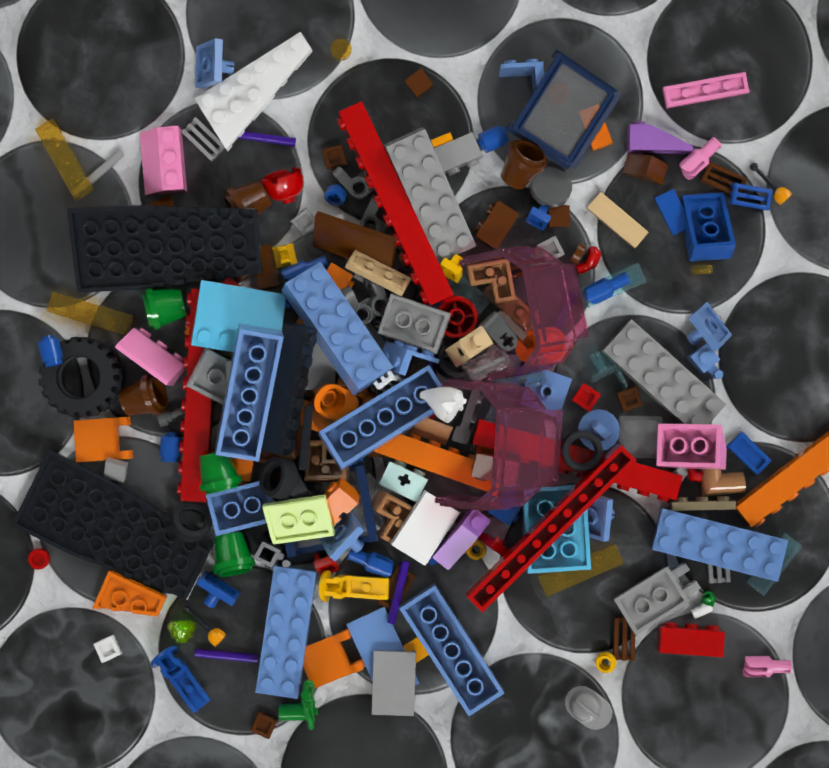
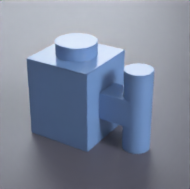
[686,343,723,379]

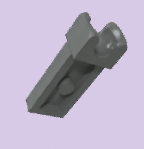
[451,386,484,445]

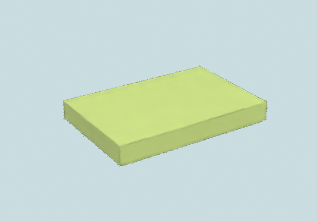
[262,494,335,545]

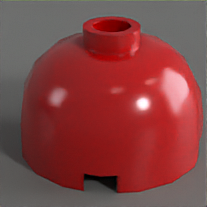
[261,167,304,204]
[438,296,478,339]

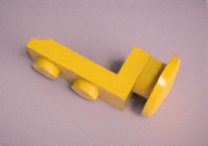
[318,570,389,602]

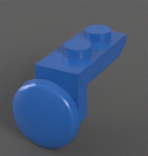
[151,646,211,713]

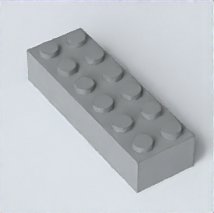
[384,127,476,263]
[601,319,727,424]

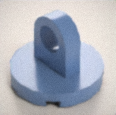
[578,409,620,450]

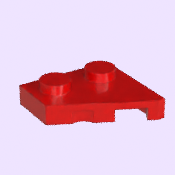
[478,531,512,556]

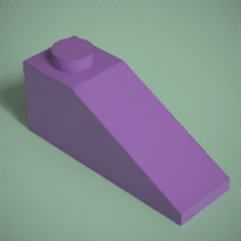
[627,121,693,154]
[432,507,491,570]

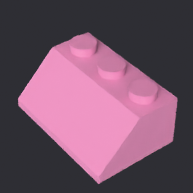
[140,126,187,196]
[115,327,185,386]
[656,424,727,470]

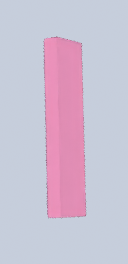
[662,72,749,109]

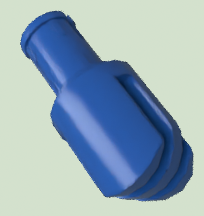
[281,255,329,282]
[583,272,631,304]
[347,549,394,578]

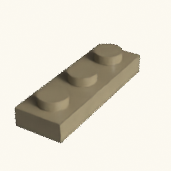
[669,496,736,511]

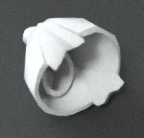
[419,387,467,423]

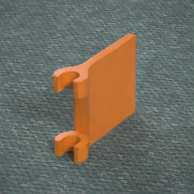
[73,417,133,462]
[303,628,366,689]

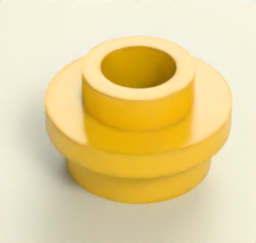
[466,539,487,560]
[595,652,617,673]

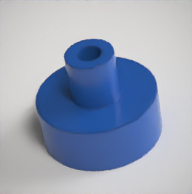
[324,184,347,206]

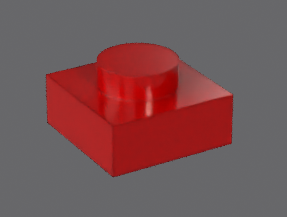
[571,383,601,412]

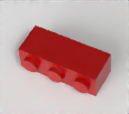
[656,621,725,657]

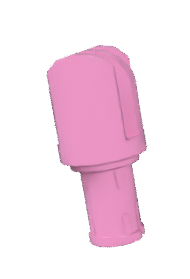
[679,137,722,180]
[743,656,792,677]

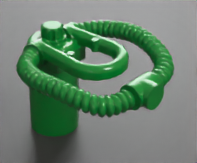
[279,680,318,730]

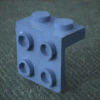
[499,59,546,92]
[382,340,440,376]

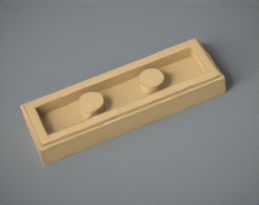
[586,192,649,249]
[345,250,411,296]

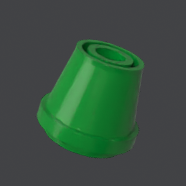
[142,288,186,330]
[199,452,242,495]
[213,532,256,577]

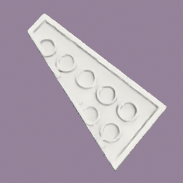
[195,32,312,151]

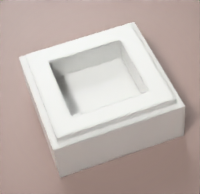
[93,634,122,663]

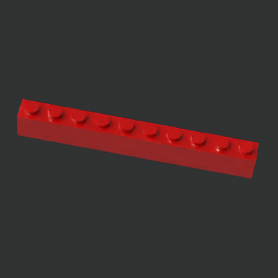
[336,101,454,306]
[177,288,216,502]
[471,419,683,502]
[465,444,637,613]

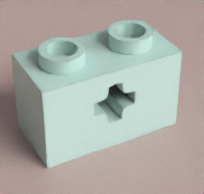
[379,459,428,502]

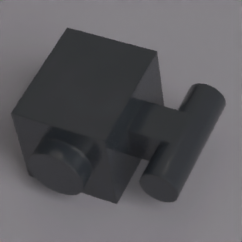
[253,531,292,568]

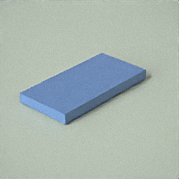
[346,606,420,685]

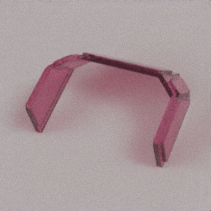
[459,246,589,381]
[435,378,563,510]

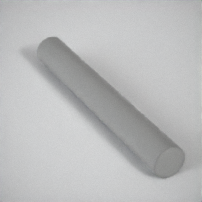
[72,149,124,197]

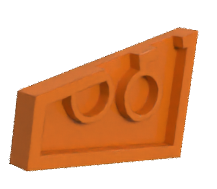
[93,570,167,617]

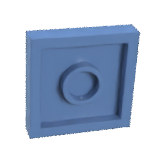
[195,38,234,89]
[687,302,732,352]
[518,365,572,418]
[588,496,615,542]
[319,510,365,562]

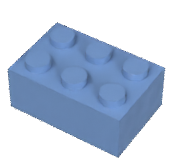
[206,481,276,536]

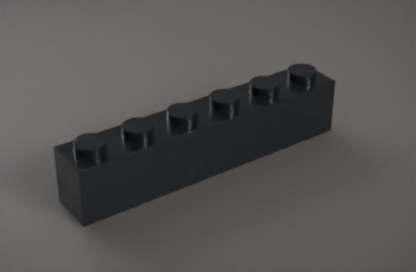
[261,323,317,456]

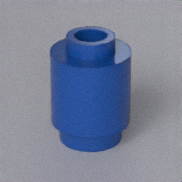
[476,126,509,153]
[37,335,64,368]
[159,432,182,462]

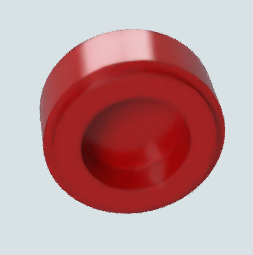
[28,548,51,570]

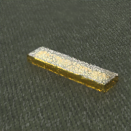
[35,118,94,201]
[46,292,134,335]
[538,544,624,597]

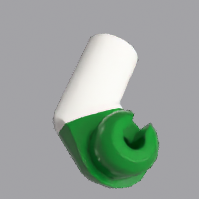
[690,591,716,619]

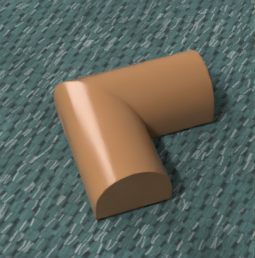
[466,258,516,304]
[304,440,349,483]
[699,469,746,497]
[372,490,413,543]

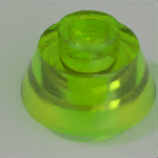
[167,620,196,643]

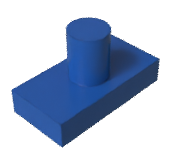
[196,571,241,608]

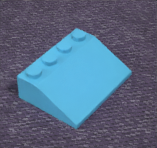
[190,280,286,352]
[519,485,591,574]

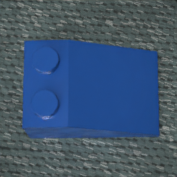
[682,192,736,262]

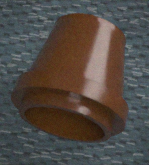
[501,140,547,189]
[223,181,272,216]
[119,373,168,416]

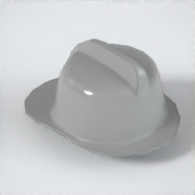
[565,686,612,730]

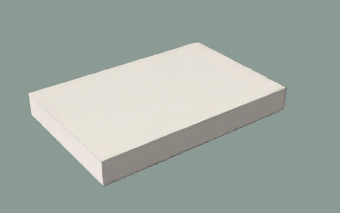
[390,490,460,566]

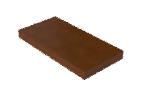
[313,211,397,269]

